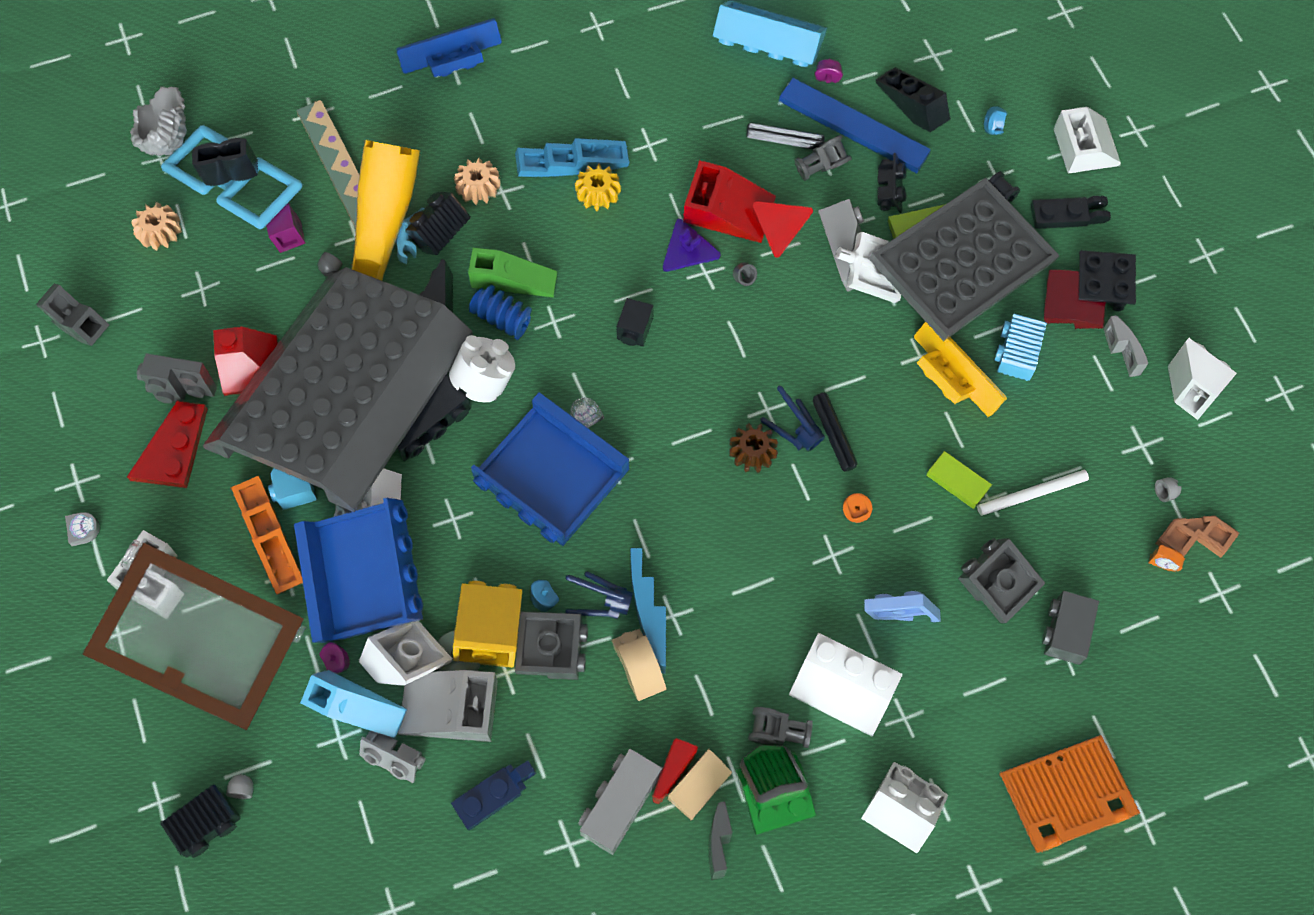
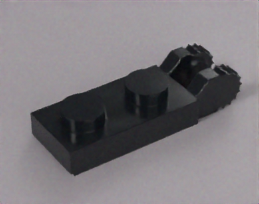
[1031,196,1111,229]

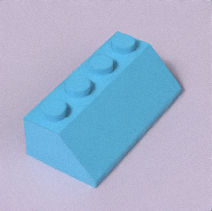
[713,0,827,67]

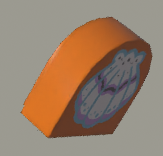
[1148,545,1185,572]

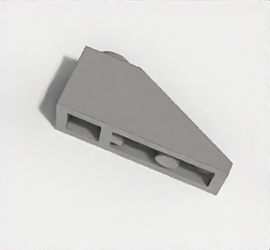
[819,199,864,292]

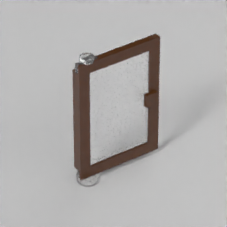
[82,539,306,730]

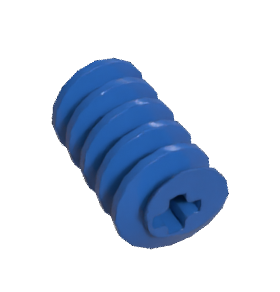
[469,284,532,340]

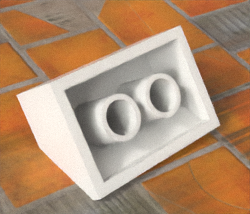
[789,633,903,736]

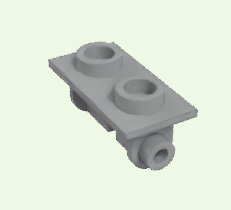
[359,731,426,783]

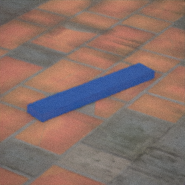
[779,78,931,174]

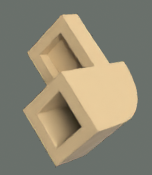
[612,629,667,701]

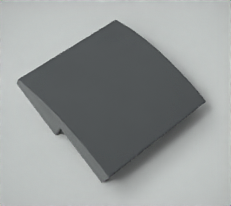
[709,801,732,880]

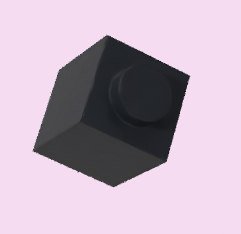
[616,298,654,347]

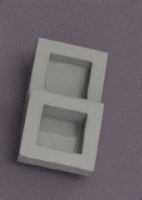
[1103,316,1149,377]

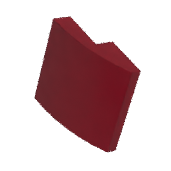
[1044,270,1106,329]

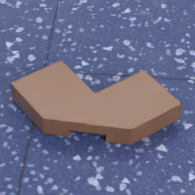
[1155,515,1240,558]

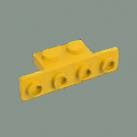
[914,322,1007,417]

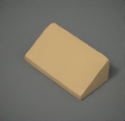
[668,749,732,820]

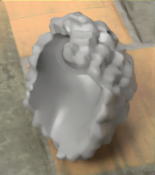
[130,87,187,156]

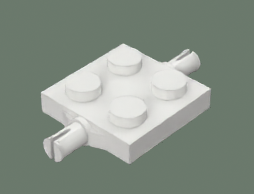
[835,232,901,303]

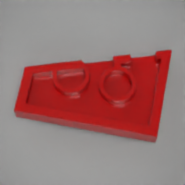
[127,401,208,488]

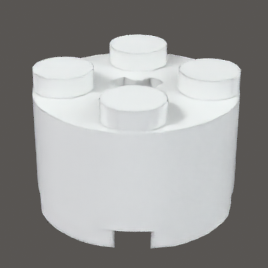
[449,335,515,402]

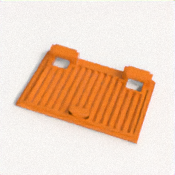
[999,735,1140,853]

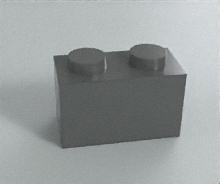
[1042,591,1099,665]

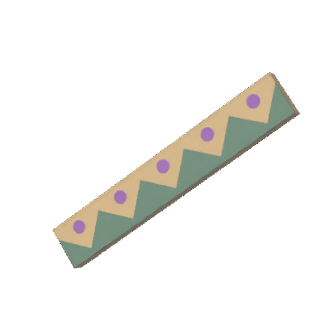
[297,100,359,228]

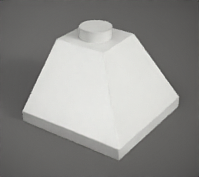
[359,621,452,685]

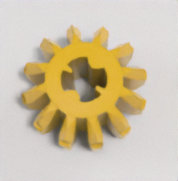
[575,164,621,211]

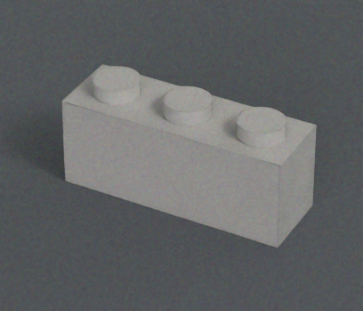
[578,749,662,855]

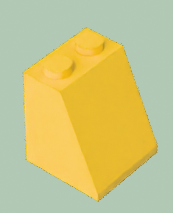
[453,581,522,668]

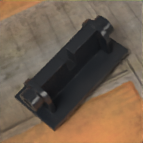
[877,153,906,213]

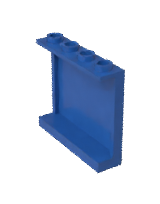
[471,392,629,546]
[294,498,423,643]

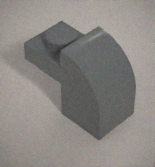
[36,283,110,346]

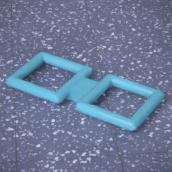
[161,125,303,229]

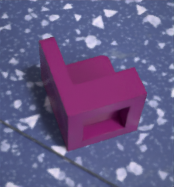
[266,203,305,253]

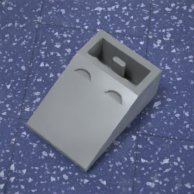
[398,670,498,742]

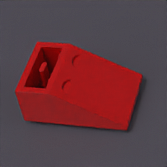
[683,160,776,243]

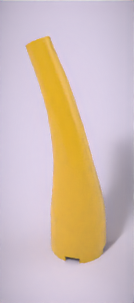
[351,140,420,281]

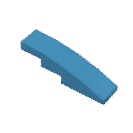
[515,138,629,177]
[630,548,666,673]

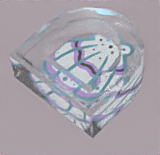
[570,397,604,428]

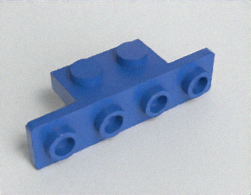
[396,18,501,77]

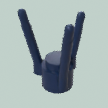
[760,385,825,452]
[565,571,633,619]

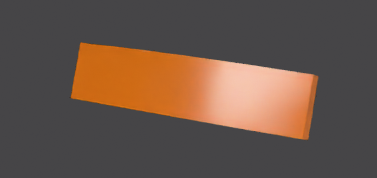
[231,476,303,595]

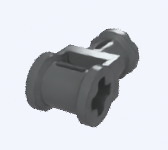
[794,135,852,181]
[748,707,813,748]

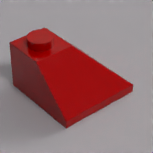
[213,326,278,396]

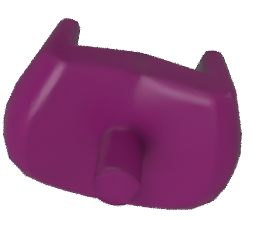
[815,59,843,83]
[319,642,350,674]

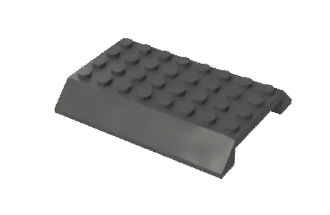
[203,268,473,512]

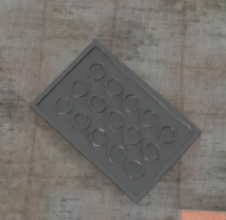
[869,178,1060,341]

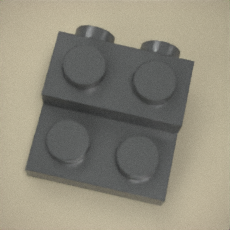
[137,353,217,404]
[958,538,1046,623]
[515,612,588,680]

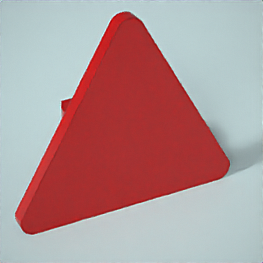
[753,201,813,258]

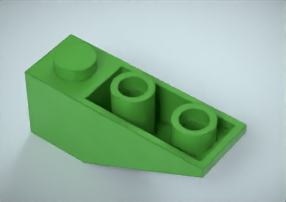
[468,248,558,298]

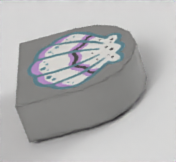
[65,512,100,546]

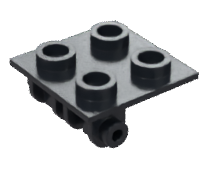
[1079,250,1136,311]

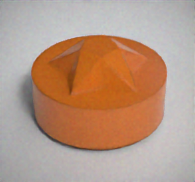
[843,493,872,523]

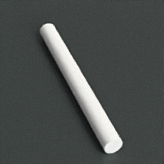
[977,470,1089,516]

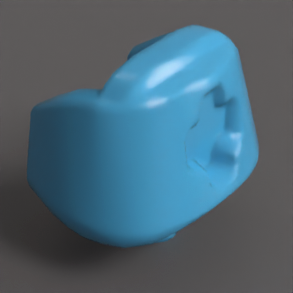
[984,106,1007,135]
[530,580,559,612]

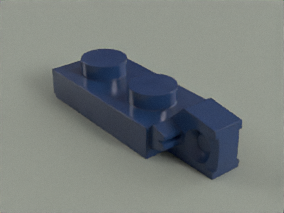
[451,761,536,831]

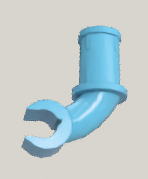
[396,207,425,264]

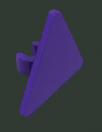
[663,219,721,272]

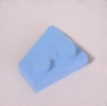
[865,591,941,622]

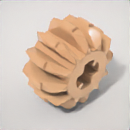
[454,158,501,205]
[132,202,182,251]

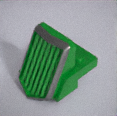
[735,745,816,835]

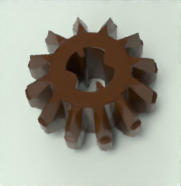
[729,423,778,473]

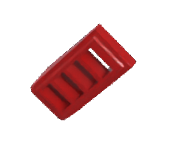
[652,738,698,805]

